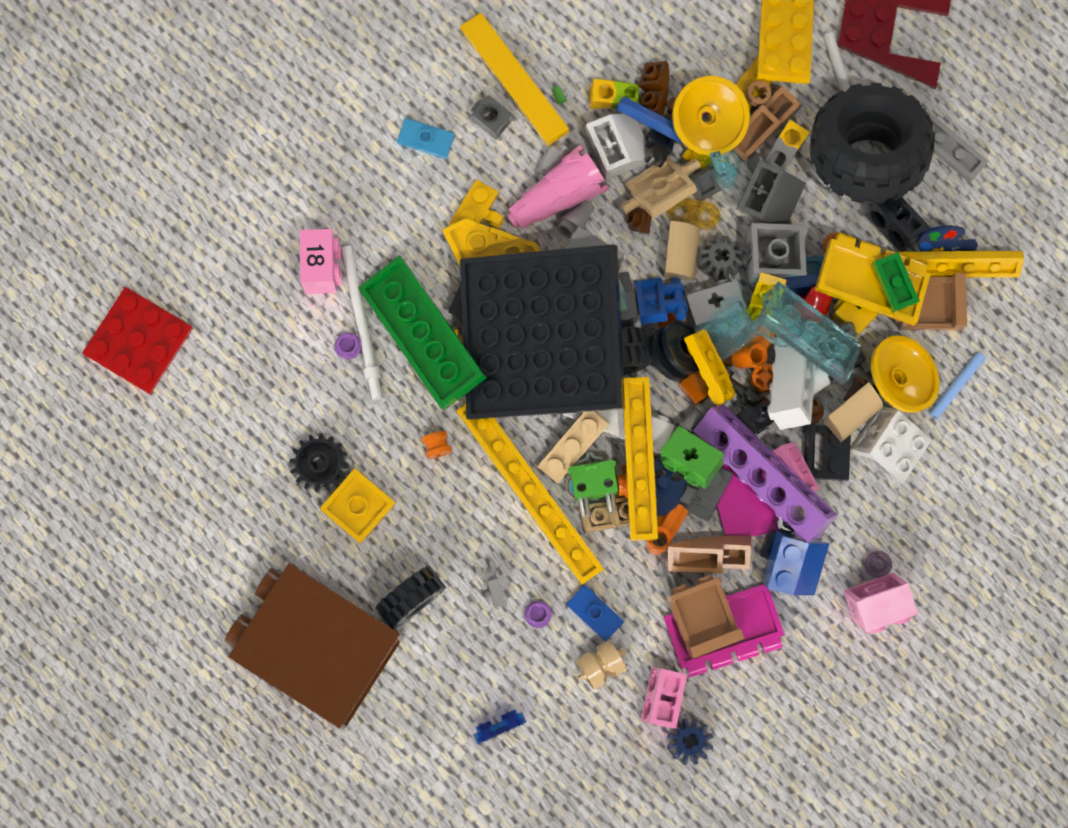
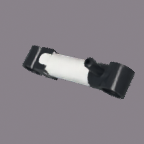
[735,337,867,435]

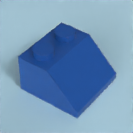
[762,530,830,596]

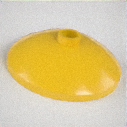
[672,76,750,156]
[871,335,940,413]

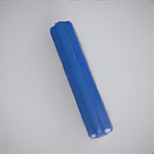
[617,97,683,144]

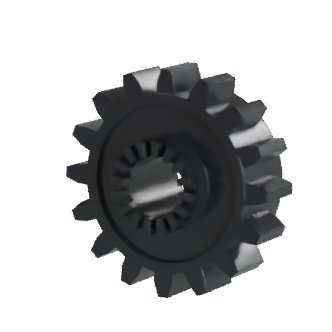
[289,433,350,494]

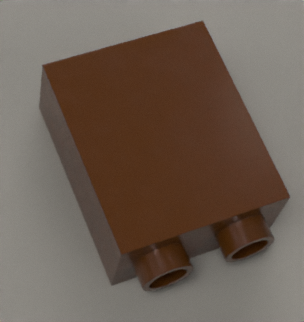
[224,563,403,731]

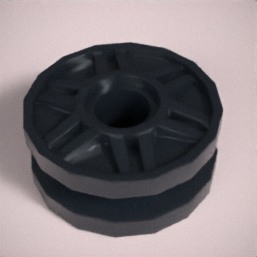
[649,320,699,382]

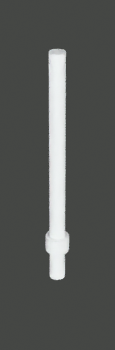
[342,246,382,401]

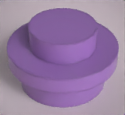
[335,333,361,360]
[525,601,552,628]

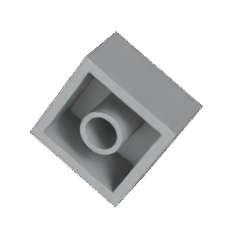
[745,223,807,285]

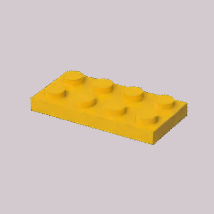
[757,0,814,84]

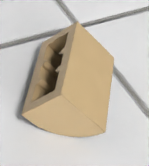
[664,221,700,281]
[824,382,883,442]

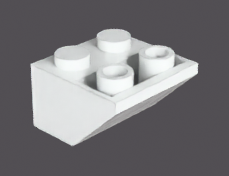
[585,114,654,180]

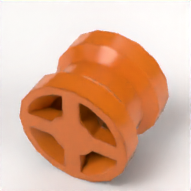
[750,363,774,393]
[421,431,453,460]

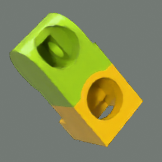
[589,79,639,109]

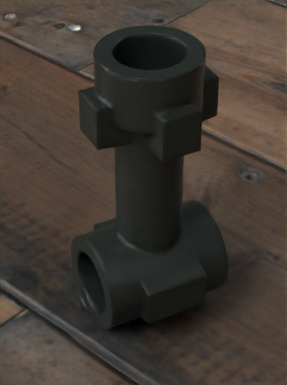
[724,365,760,406]

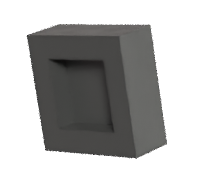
[689,165,722,203]

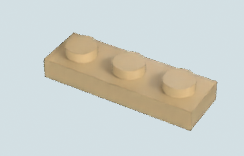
[537,411,610,484]

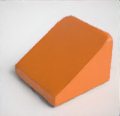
[678,372,709,406]

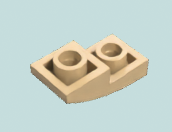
[579,497,629,534]

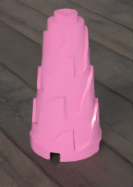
[507,145,609,229]

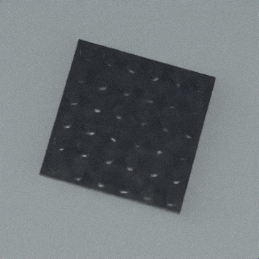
[460,244,625,420]

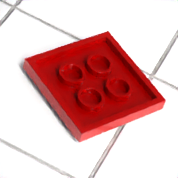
[82,287,193,395]

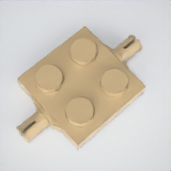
[620,157,701,219]

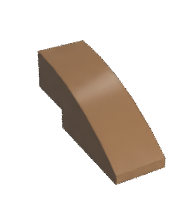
[733,86,803,161]
[668,535,752,574]

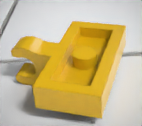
[449,179,504,229]

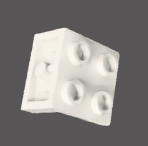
[851,406,931,483]

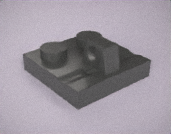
[671,458,734,522]

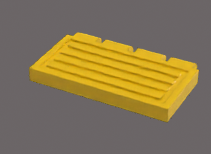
[815,231,931,326]

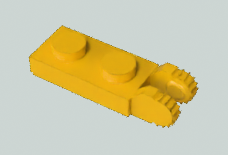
[684,329,735,405]

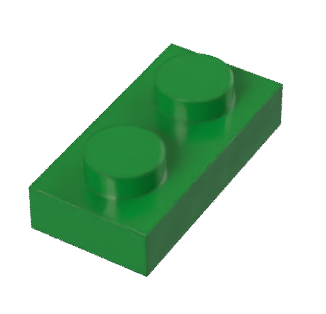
[872,252,920,313]

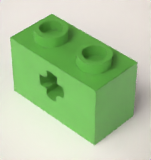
[660,426,724,489]

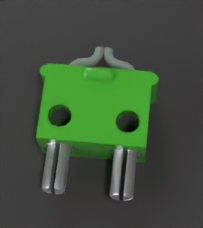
[568,452,618,518]

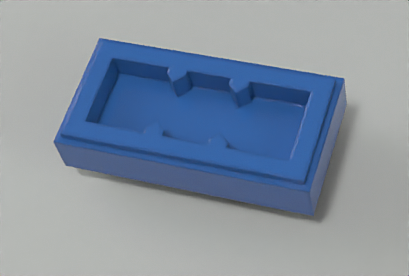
[566,585,624,642]

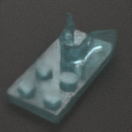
[747,281,863,385]

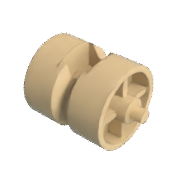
[576,640,627,690]

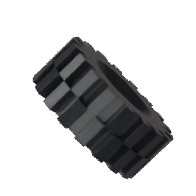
[375,565,446,630]

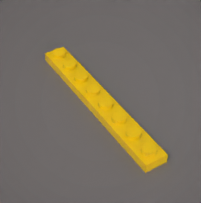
[456,404,604,585]

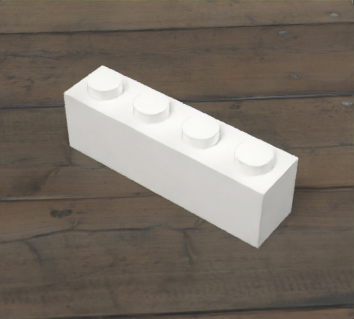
[768,324,818,430]
[562,409,675,458]

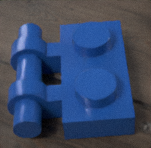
[635,277,688,325]

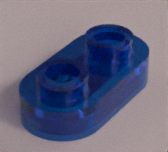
[473,709,527,745]

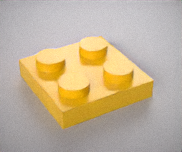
[319,468,396,545]

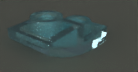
[709,151,738,189]

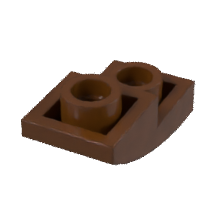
[638,61,669,116]

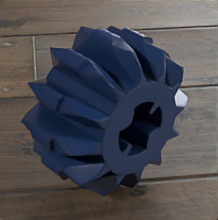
[667,718,713,765]

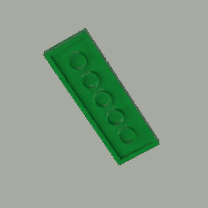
[358,255,487,411]

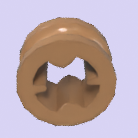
[745,81,771,107]

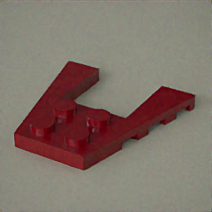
[838,0,951,90]

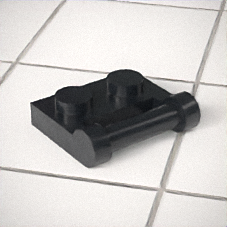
[802,424,851,481]

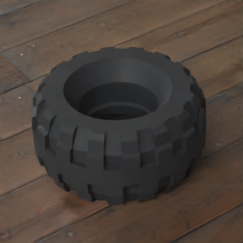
[810,83,935,204]

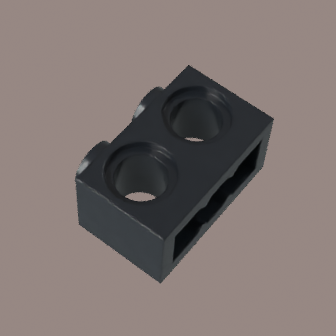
[866,197,929,252]

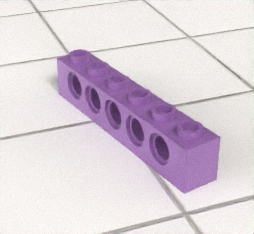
[693,404,838,542]

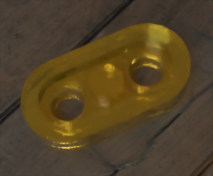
[667,199,720,231]

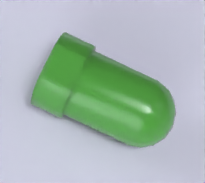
[552,86,567,105]

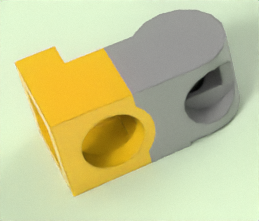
[765,120,810,171]

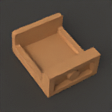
[894,273,967,330]
[666,574,745,658]

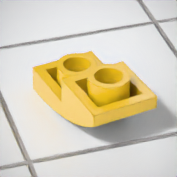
[744,272,787,322]

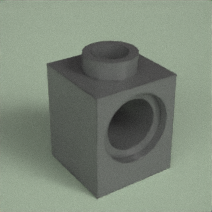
[471,95,513,140]

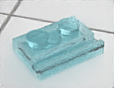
[695,301,762,362]

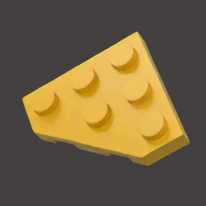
[442,218,541,267]

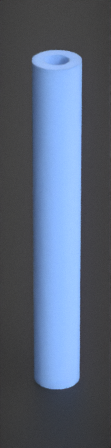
[929,352,986,420]

